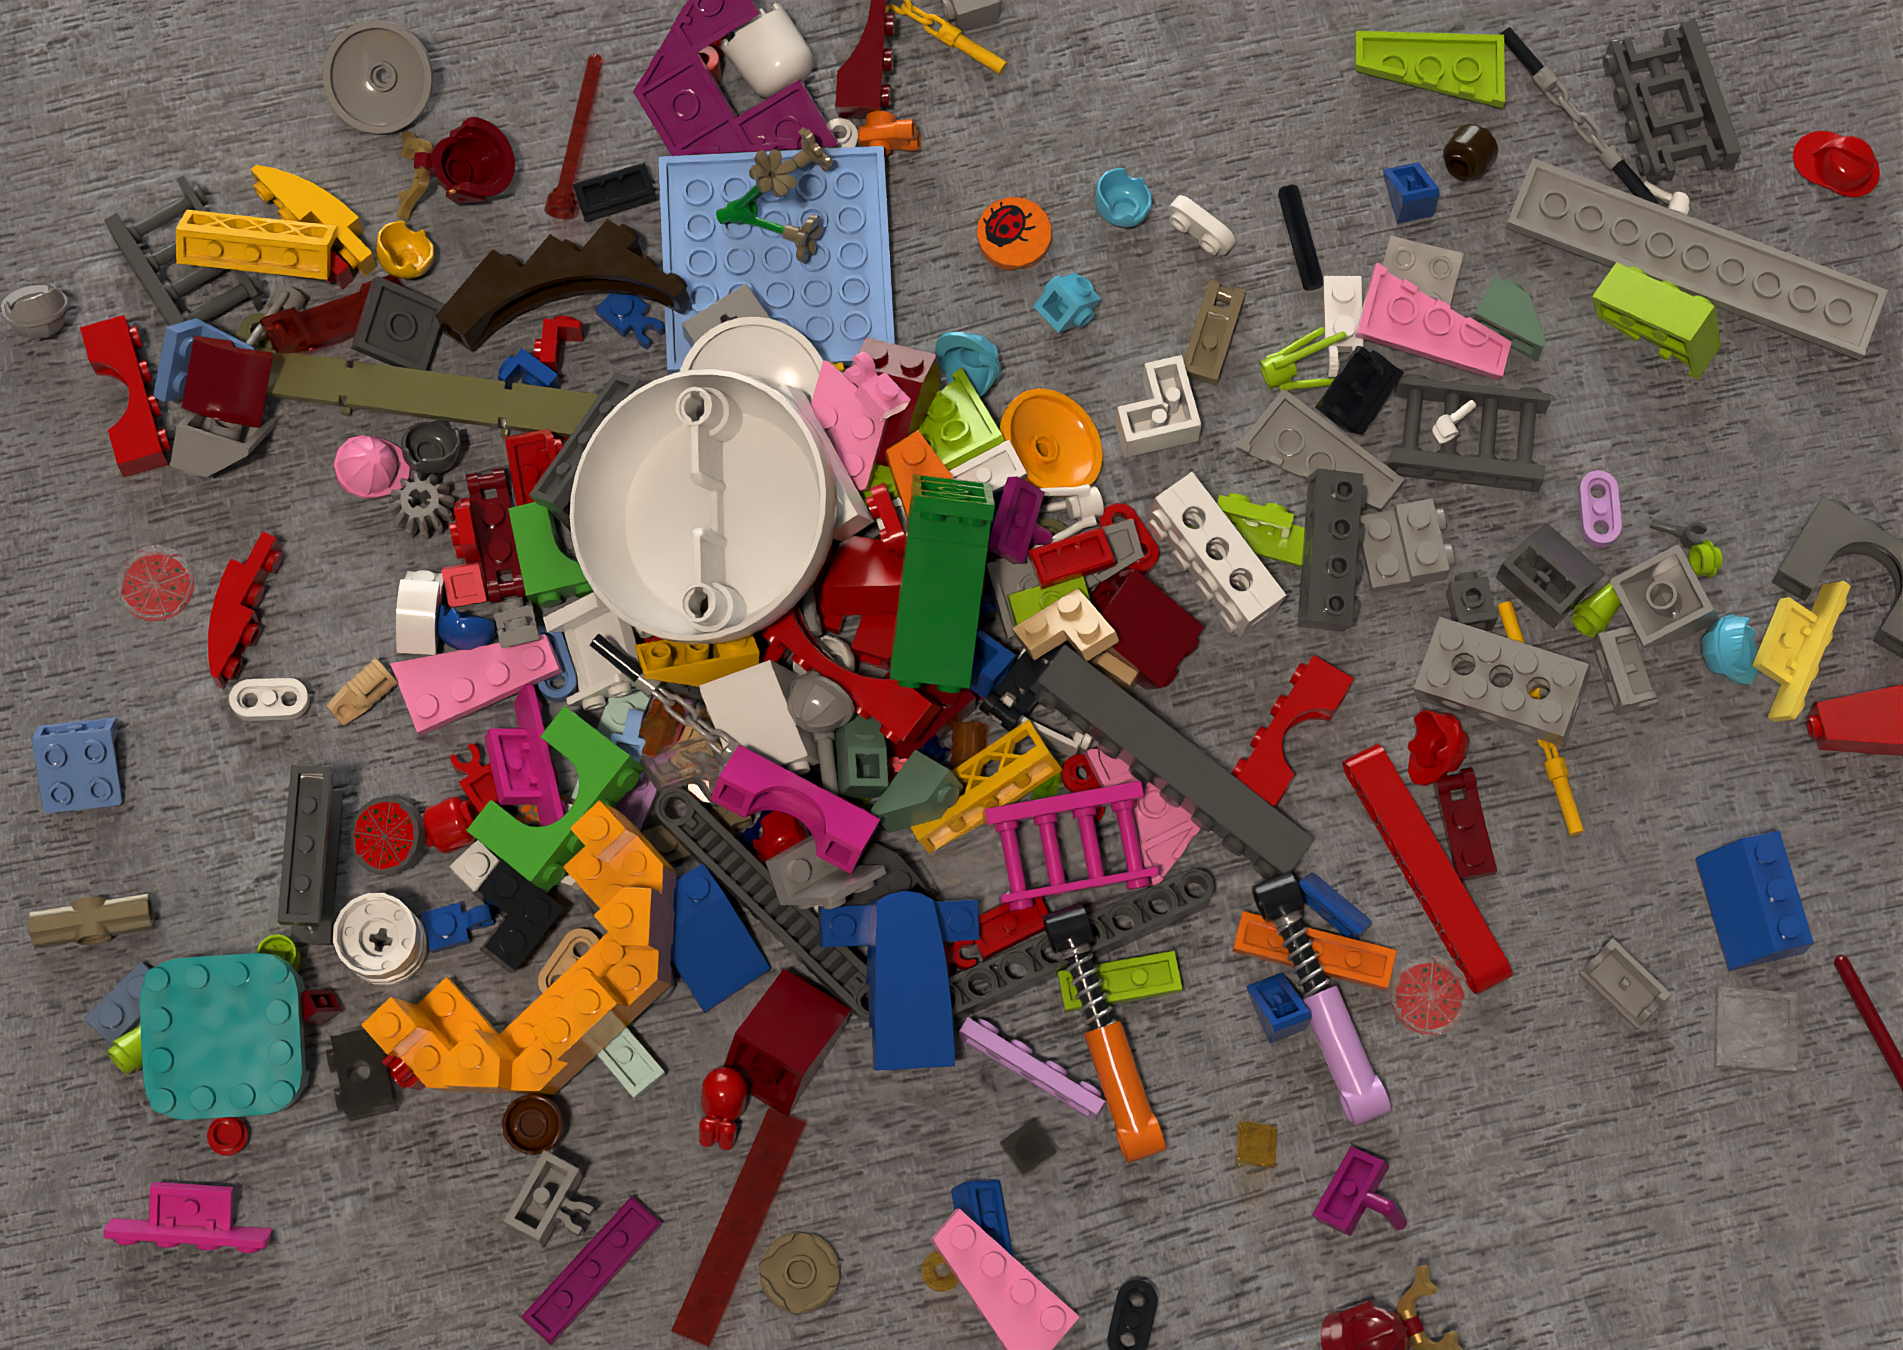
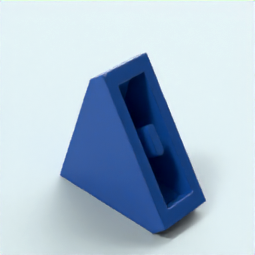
[1383,162,1440,224]
[1246,972,1311,1044]

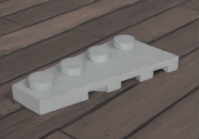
[1236,388,1405,512]
[985,519,1144,639]

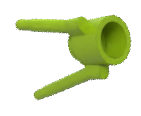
[1259,327,1347,392]

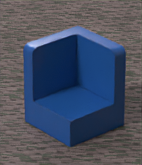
[970,629,1016,699]

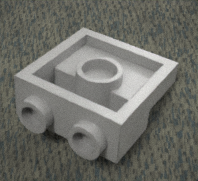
[1360,498,1455,593]

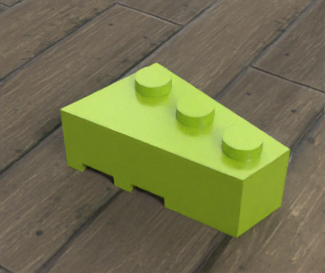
[1592,262,1721,380]

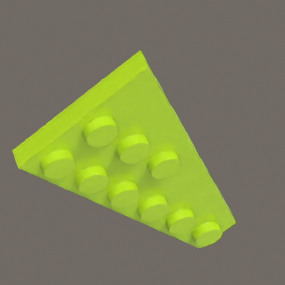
[859,367,1005,515]

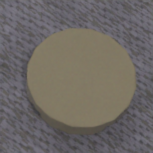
[759,1233,840,1315]

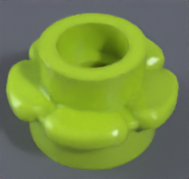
[1689,540,1723,578]

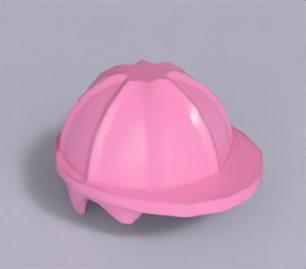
[333,435,410,499]

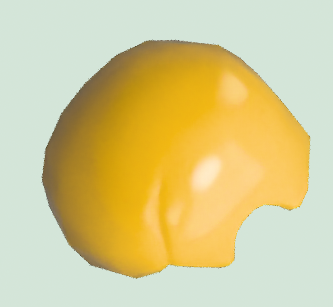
[376,221,434,279]

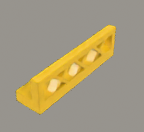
[176,210,337,280]
[910,719,1063,857]

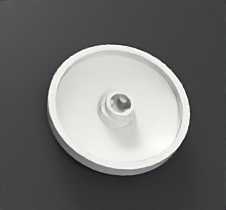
[679,317,823,405]

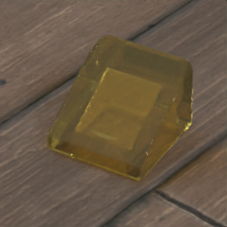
[1235,1121,1277,1168]

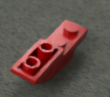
[208,531,283,689]

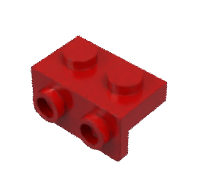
[503,429,566,510]

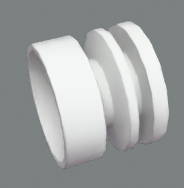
[333,893,428,986]

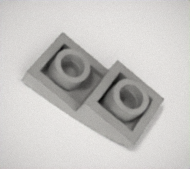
[494,597,540,649]

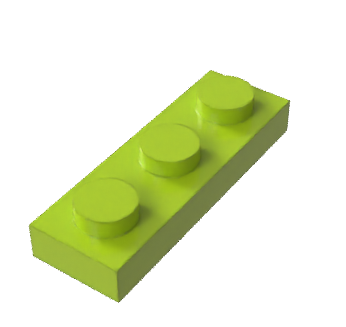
[1057,951,1182,1013]

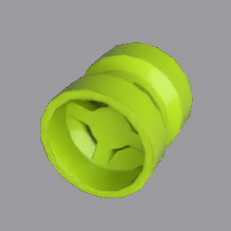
[256,934,302,973]

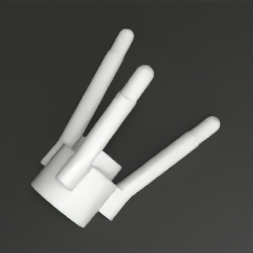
[1029,484,1104,550]

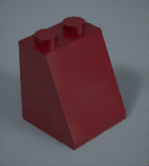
[1089,569,1204,690]
[723,969,851,1117]

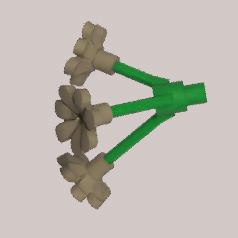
[716,127,834,264]

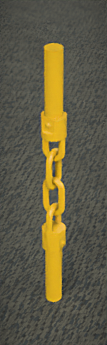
[890,0,1007,75]
[1497,601,1585,837]

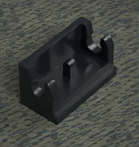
[1315,346,1404,435]

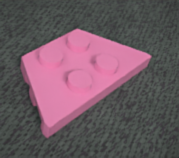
[811,360,889,493]
[1084,749,1200,887]

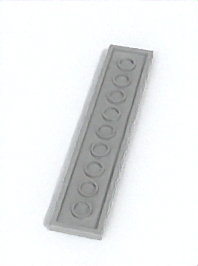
[1505,158,1888,361]

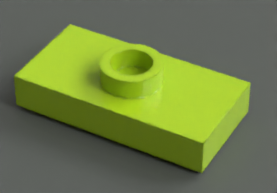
[1006,577,1091,626]

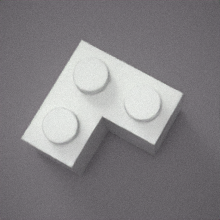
[1115,355,1201,458]

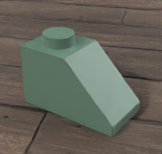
[1473,276,1546,361]
[869,750,964,833]

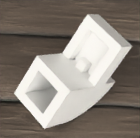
[396,570,445,655]

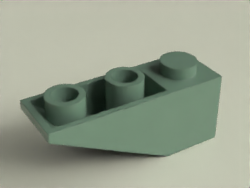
[835,699,888,798]

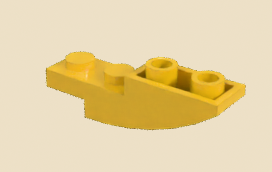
[250,165,377,277]

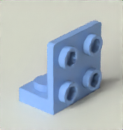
[153,318,254,402]
[31,717,123,813]

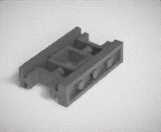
[1602,19,1741,185]

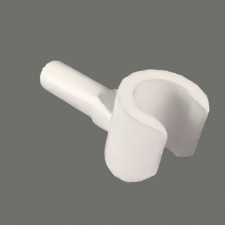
[1644,181,1690,215]
[1432,400,1476,444]

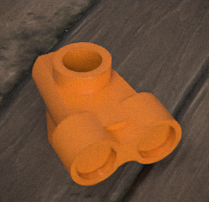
[859,111,921,156]

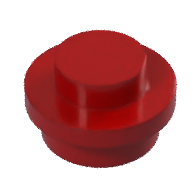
[207,1117,248,1156]

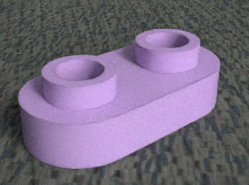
[1578,470,1622,548]

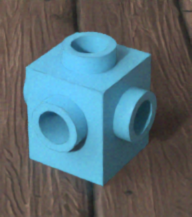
[1033,272,1102,333]

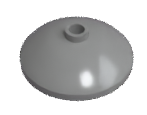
[323,20,434,134]

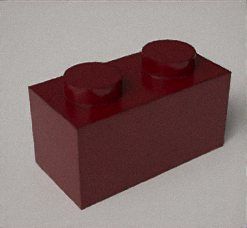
[302,990,343,1025]

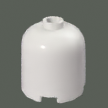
[720,3,814,99]

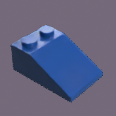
[670,863,771,1014]

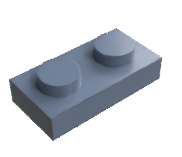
[83,961,150,1046]

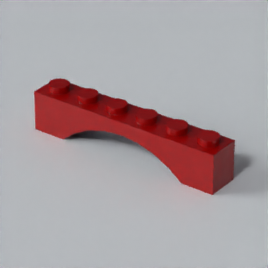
[762,602,942,744]

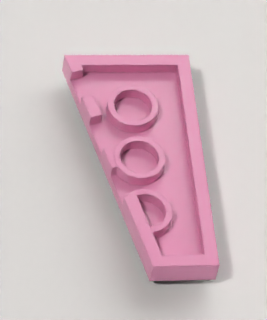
[390,634,563,736]
[930,1209,1079,1350]

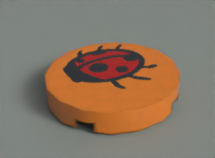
[977,197,1051,271]

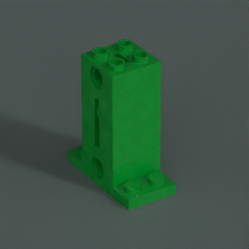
[890,474,995,693]

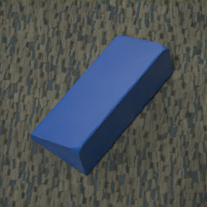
[1298,873,1372,940]
[951,1180,1013,1256]

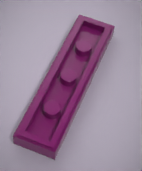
[521,1196,662,1346]

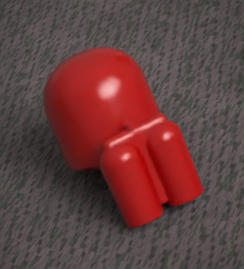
[699,1067,747,1151]

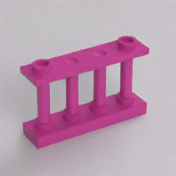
[982,781,1159,911]

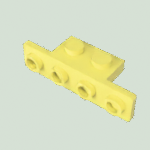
[1752,581,1851,722]

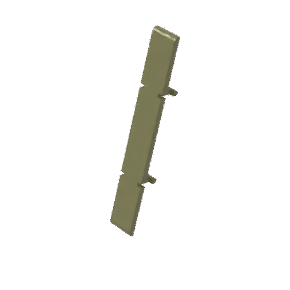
[254,348,599,438]

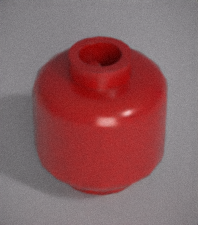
[422,796,478,854]

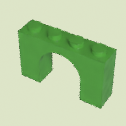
[508,502,594,607]
[466,706,645,893]

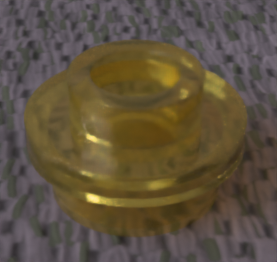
[921,1251,959,1292]

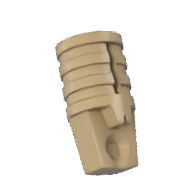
[326,658,398,726]

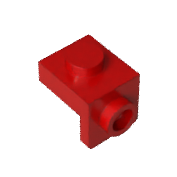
[534,315,584,374]

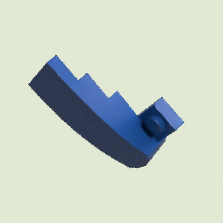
[818,891,979,1071]

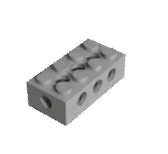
[1414,616,1590,747]

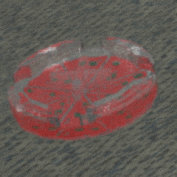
[116,545,194,622]
[1390,955,1470,1035]

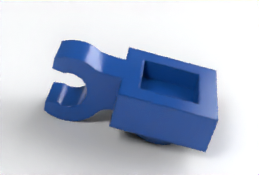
[421,902,495,953]

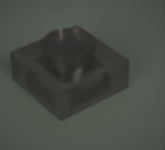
[1000,1119,1056,1178]

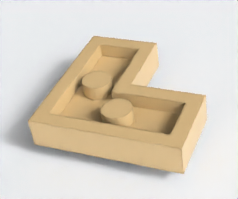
[1012,588,1119,661]

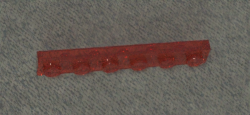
[671,1108,806,1349]

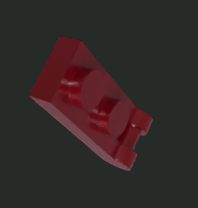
[1433,767,1497,881]

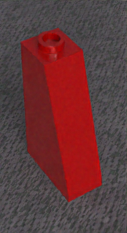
[823,535,985,616]
[1806,684,1903,756]

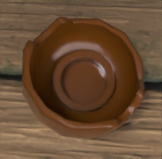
[502,1094,564,1155]

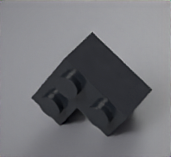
[472,859,564,974]

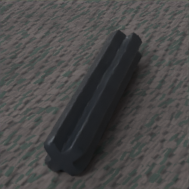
[1278,184,1324,291]

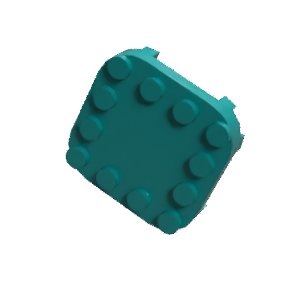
[139,953,310,1120]

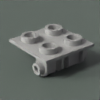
[1382,235,1464,305]

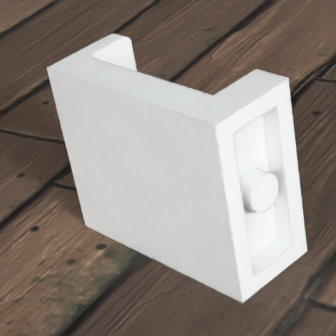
[543,592,641,711]

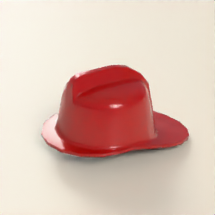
[1792,130,1880,198]

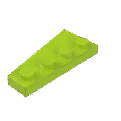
[1354,31,1505,109]

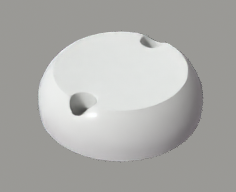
[570,369,837,644]

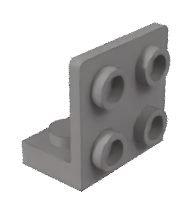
[765,835,886,909]

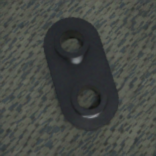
[1107,1280,1157,1350]

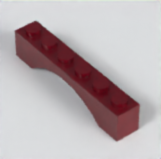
[835,0,895,119]

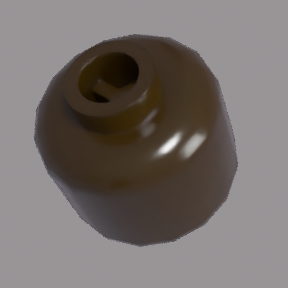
[1443,124,1498,180]

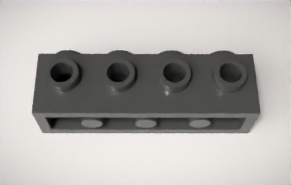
[1297,468,1367,632]

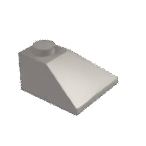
[170,412,277,478]

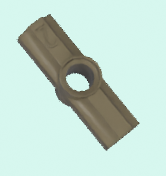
[28,893,155,948]

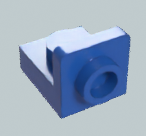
[498,348,561,390]

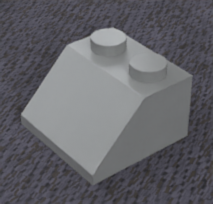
[1610,544,1719,648]

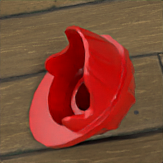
[1407,710,1469,786]

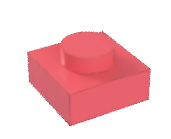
[441,561,489,608]

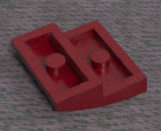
[181,336,273,428]

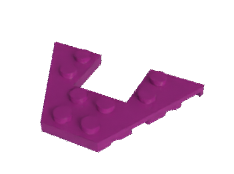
[633,0,839,156]

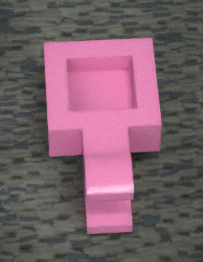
[844,352,911,422]

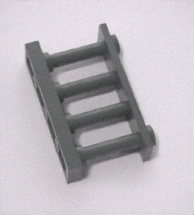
[104,176,264,326]
[1387,374,1551,493]
[277,765,344,945]

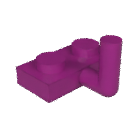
[987,476,1053,564]
[1312,1146,1407,1236]

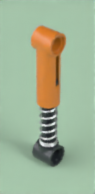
[1042,903,1166,1163]

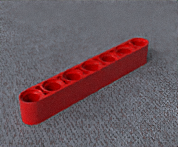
[1342,743,1512,995]

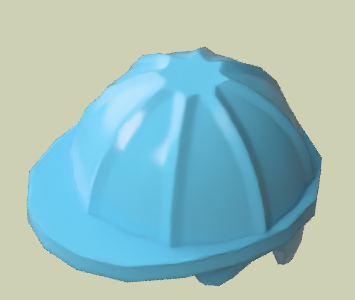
[935,332,1001,397]
[1701,614,1758,685]

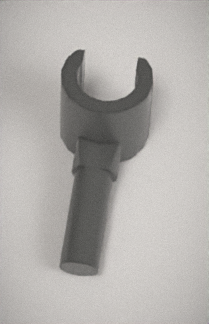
[1650,519,1707,549]

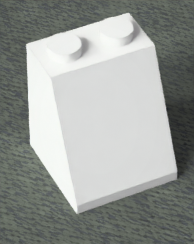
[699,660,819,776]

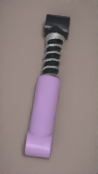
[1251,872,1391,1127]

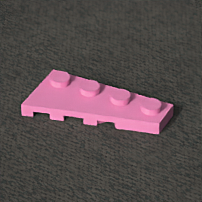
[1355,263,1512,381]

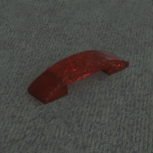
[259,275,403,353]

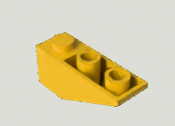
[635,634,759,687]

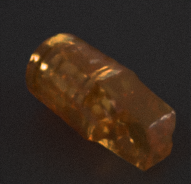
[639,696,684,758]
[951,722,987,794]

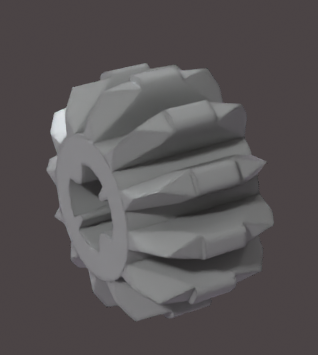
[388,471,455,539]

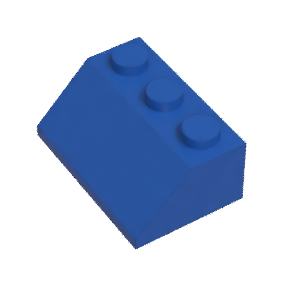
[1695,830,1814,972]

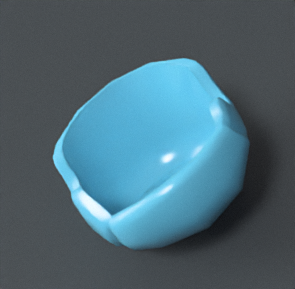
[1095,168,1152,228]

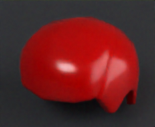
[752,810,809,870]

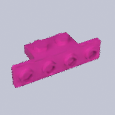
[484,684,566,827]
[104,1182,272,1253]

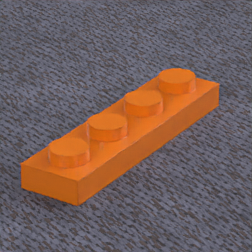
[1232,911,1397,991]

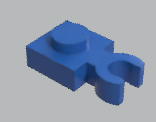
[595,293,664,349]

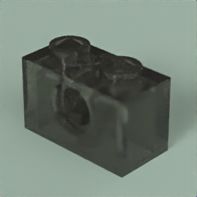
[326,1029,398,1121]

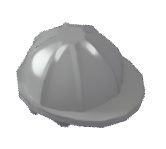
[1,284,69,340]
[787,671,855,734]

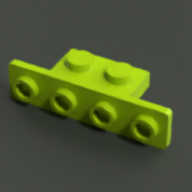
[1185,493,1305,567]

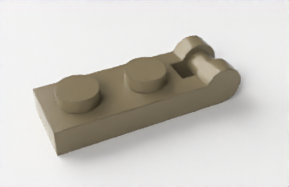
[1184,279,1247,386]

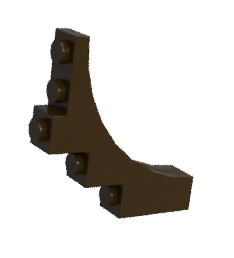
[435,219,692,352]

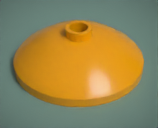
[1000,388,1103,497]

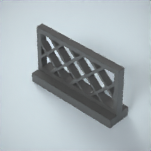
[529,373,645,532]

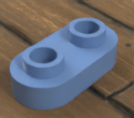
[537,625,577,702]

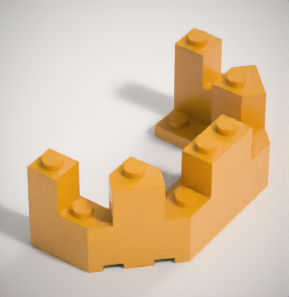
[361,800,677,1095]

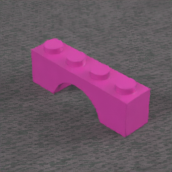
[710,745,880,874]

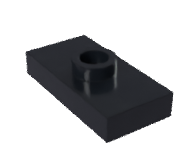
[573,162,656,222]

